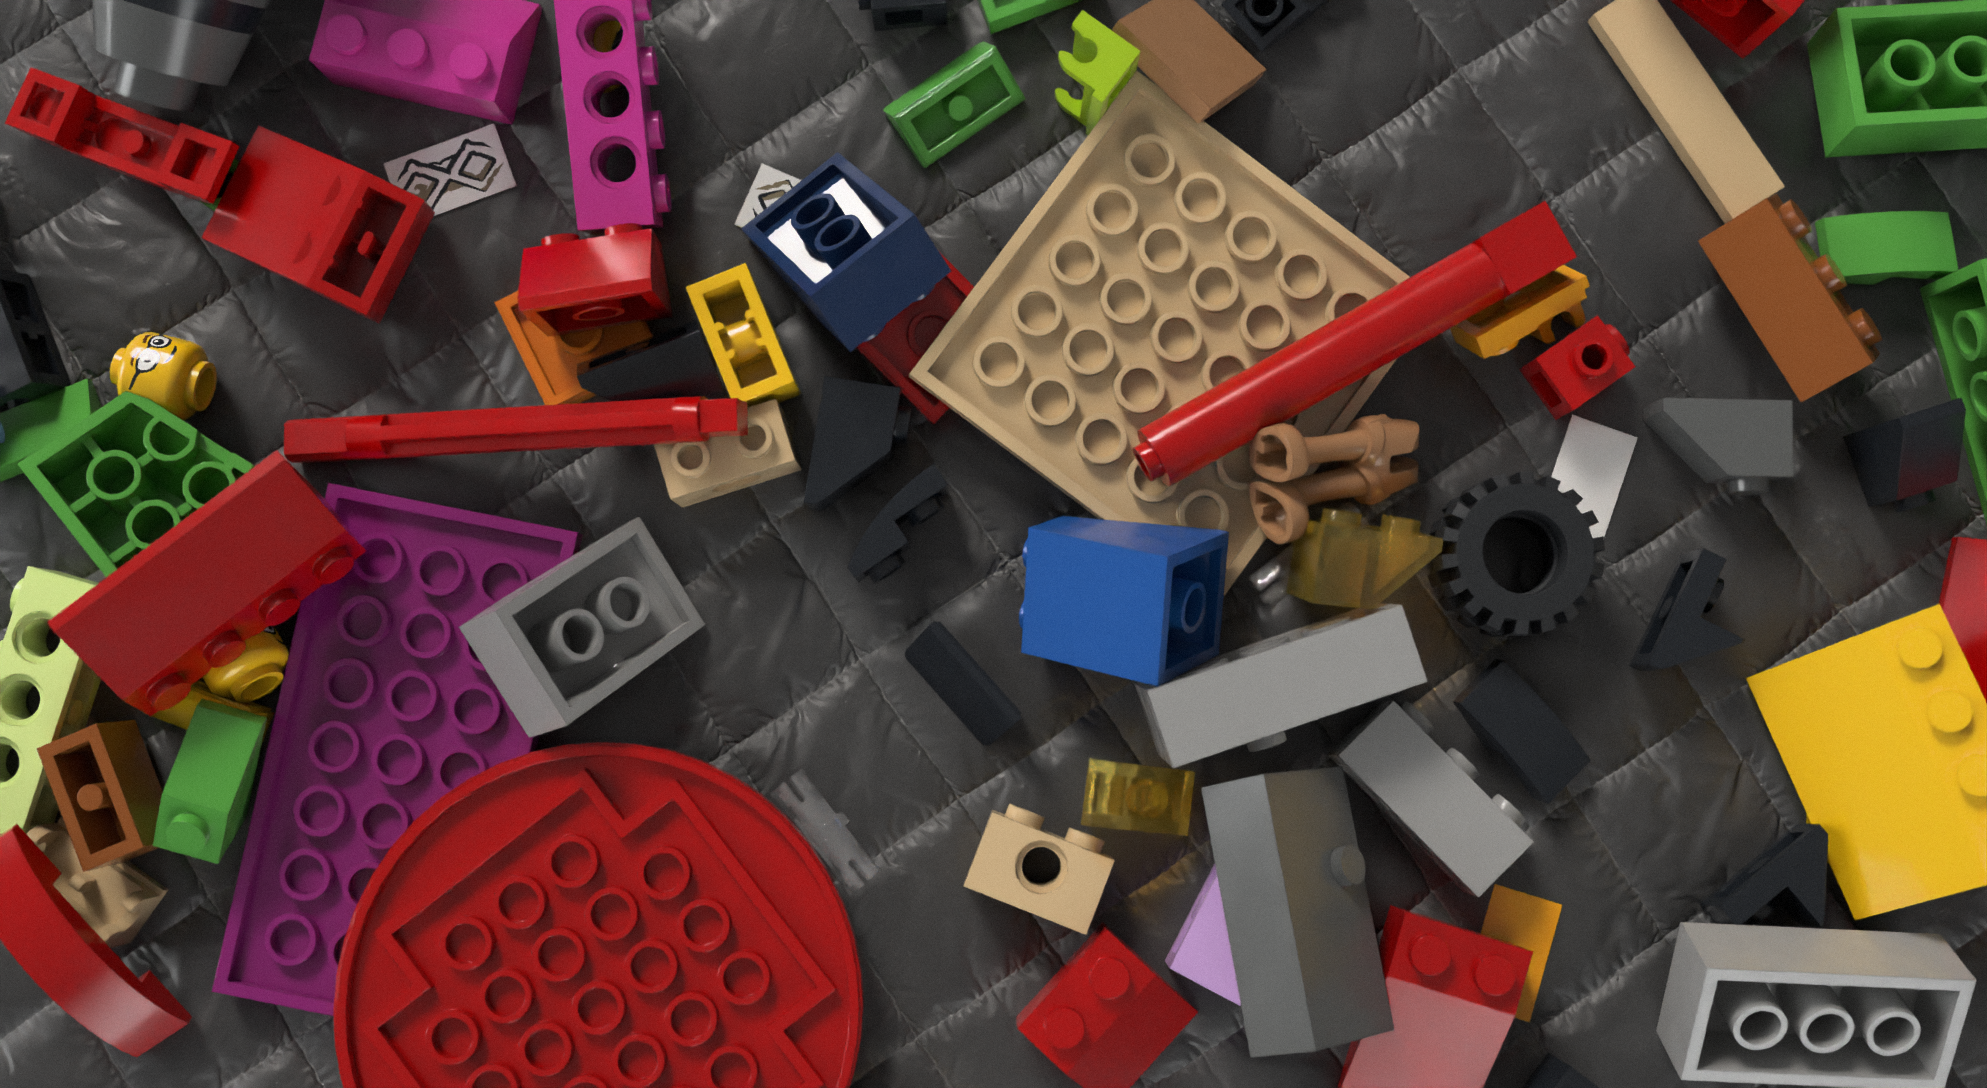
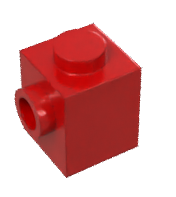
[1519,315,1636,420]

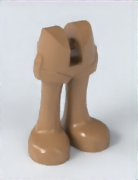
[1249,414,1420,544]

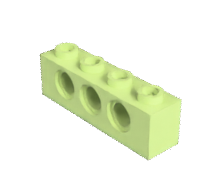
[0,566,101,834]

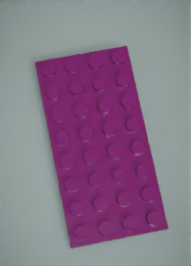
[212,483,583,1016]

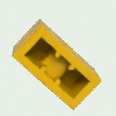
[686,263,801,407]

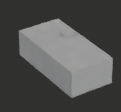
[1134,603,1428,768]
[1656,922,1977,1088]

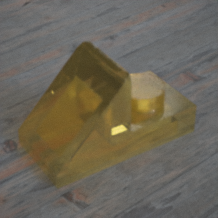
[1081,758,1195,836]

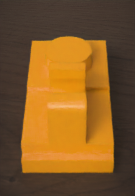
[1450,265,1590,359]

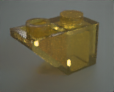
[1286,508,1443,609]

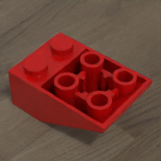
[201,125,435,324]

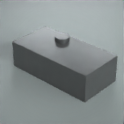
[1201,766,1394,1058]

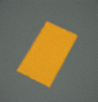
[1481,884,1562,1023]

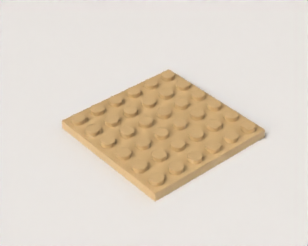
[909,71,1410,596]

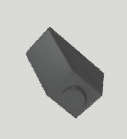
[1643,398,1794,495]

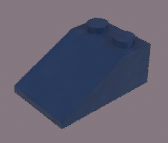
[741,152,951,352]

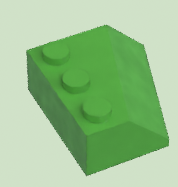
[18,391,255,577]

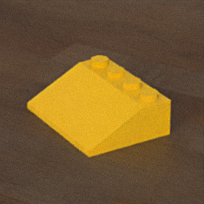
[1746,604,1987,920]

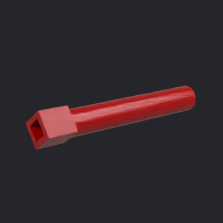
[1133,201,1577,487]

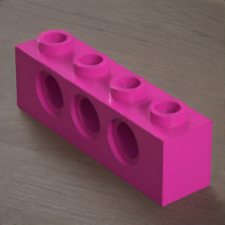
[554,0,672,234]

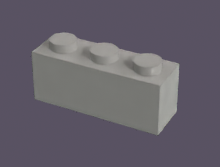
[1328,701,1533,898]

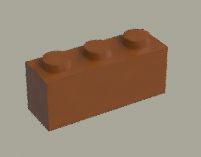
[1698,194,1882,402]

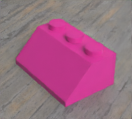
[309,0,543,125]

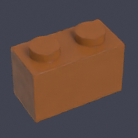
[37,720,163,872]

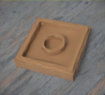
[1112,0,1267,124]

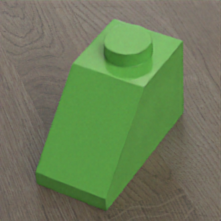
[152,698,267,864]

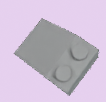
[459,517,705,738]

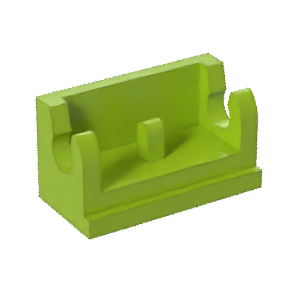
[1055,10,1141,135]

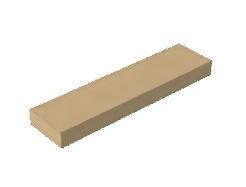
[1587,0,1785,224]

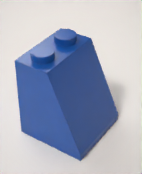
[1019,516,1229,687]

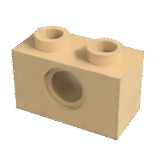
[654,399,802,508]
[964,804,1115,935]

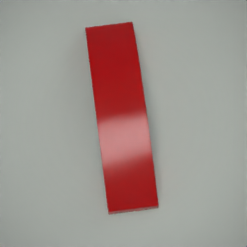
[5,67,239,204]
[0,824,192,1058]

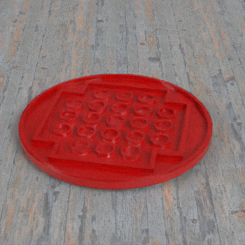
[333,742,864,1088]

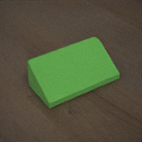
[883,41,1026,168]
[0,378,102,482]

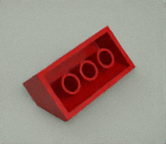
[47,450,366,716]

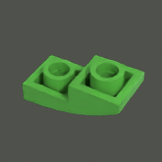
[1815,211,1959,285]

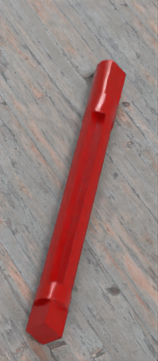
[284,396,748,463]

